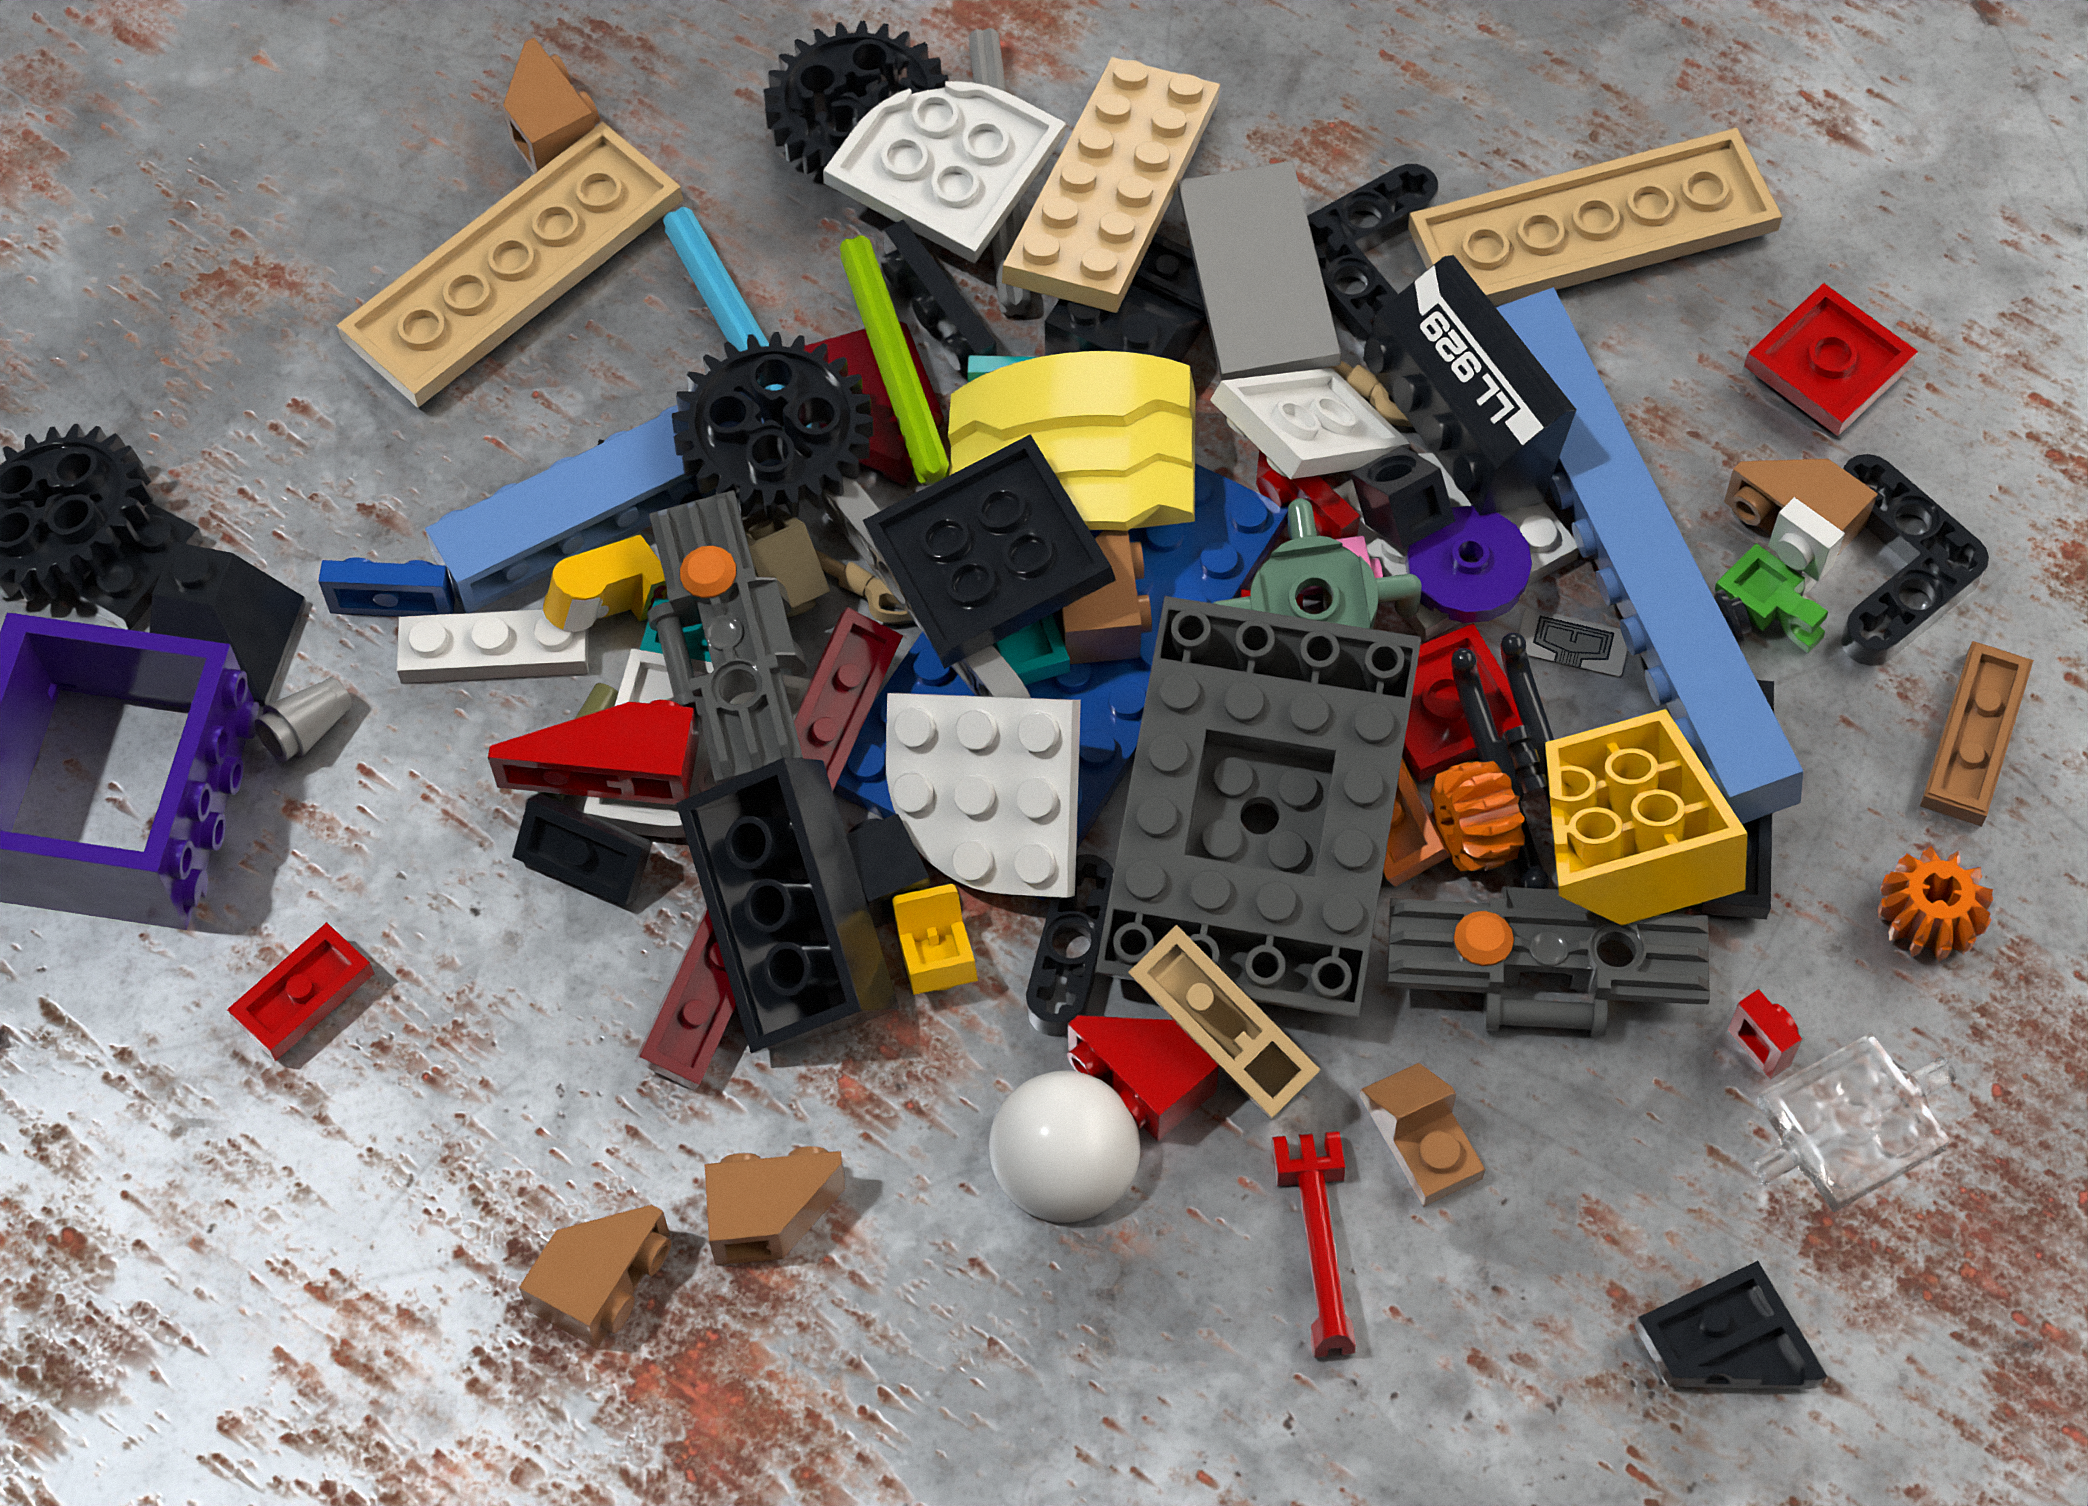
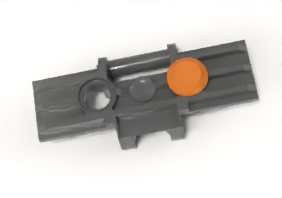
[647,490,807,785]
[1388,887,1710,1037]

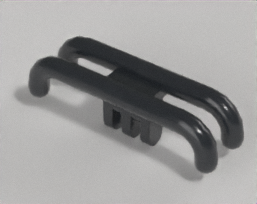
[1451,632,1554,889]

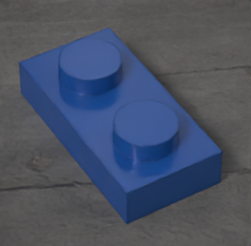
[318,557,456,617]

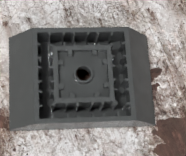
[1095,596,1422,1019]

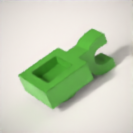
[1715,543,1828,653]

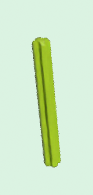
[839,235,949,486]

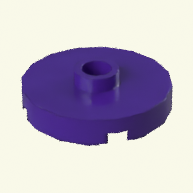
[1405,506,1532,623]

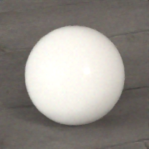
[989,1071,1140,1223]

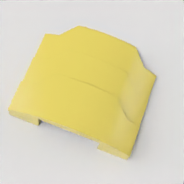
[948,351,1195,531]

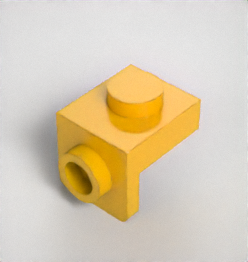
[892,884,978,995]

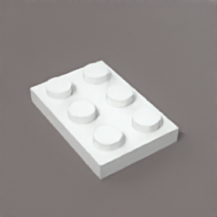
[1210,368,1411,480]

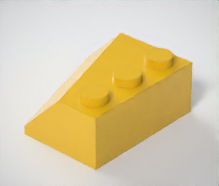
[1545,709,1747,925]

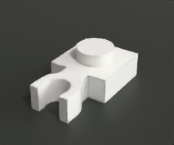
[1768,497,1845,597]

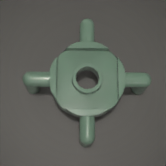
[1213,498,1422,629]

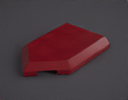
[805,321,944,486]

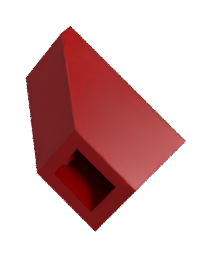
[1067,1015,1219,1142]

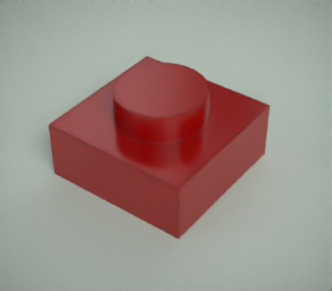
[1728,989,1802,1080]

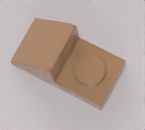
[1359,1063,1485,1207]

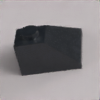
[149,541,307,707]

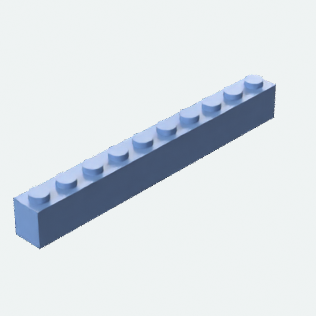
[1496,287,1804,824]

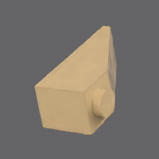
[1128,925,1320,1120]

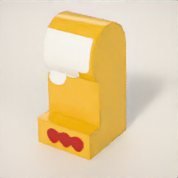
[543,534,667,632]

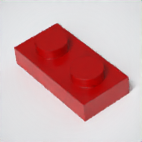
[1256,449,1361,539]
[227,922,375,1062]

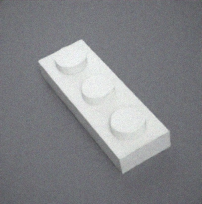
[397,610,589,683]

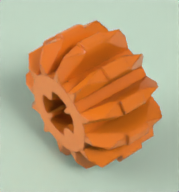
[1430,761,1525,871]
[1877,846,1993,962]

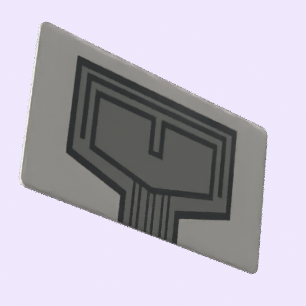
[1518,607,1628,677]

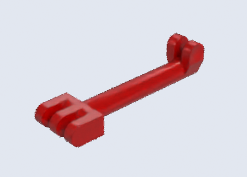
[1272,1131,1356,1358]

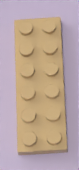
[1002,57,1220,313]
[337,122,683,408]
[1408,128,1783,306]

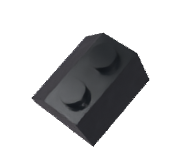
[1045,284,1206,363]

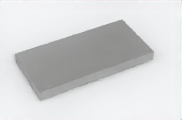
[1178,160,1341,381]

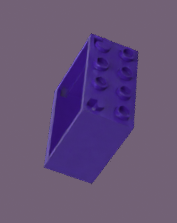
[0,612,260,930]

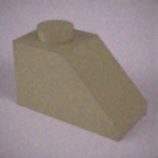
[742,507,830,617]

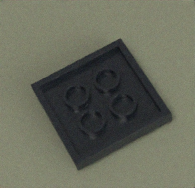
[862,434,1116,669]

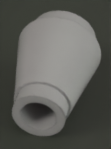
[254,677,353,762]

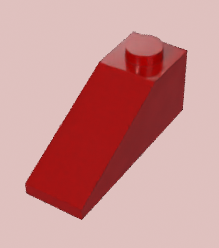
[488,700,700,805]

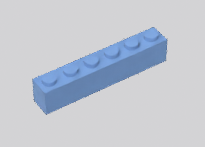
[425,388,785,613]

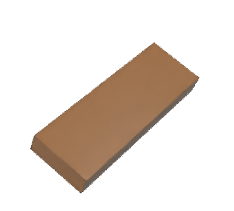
[1920,641,2034,827]

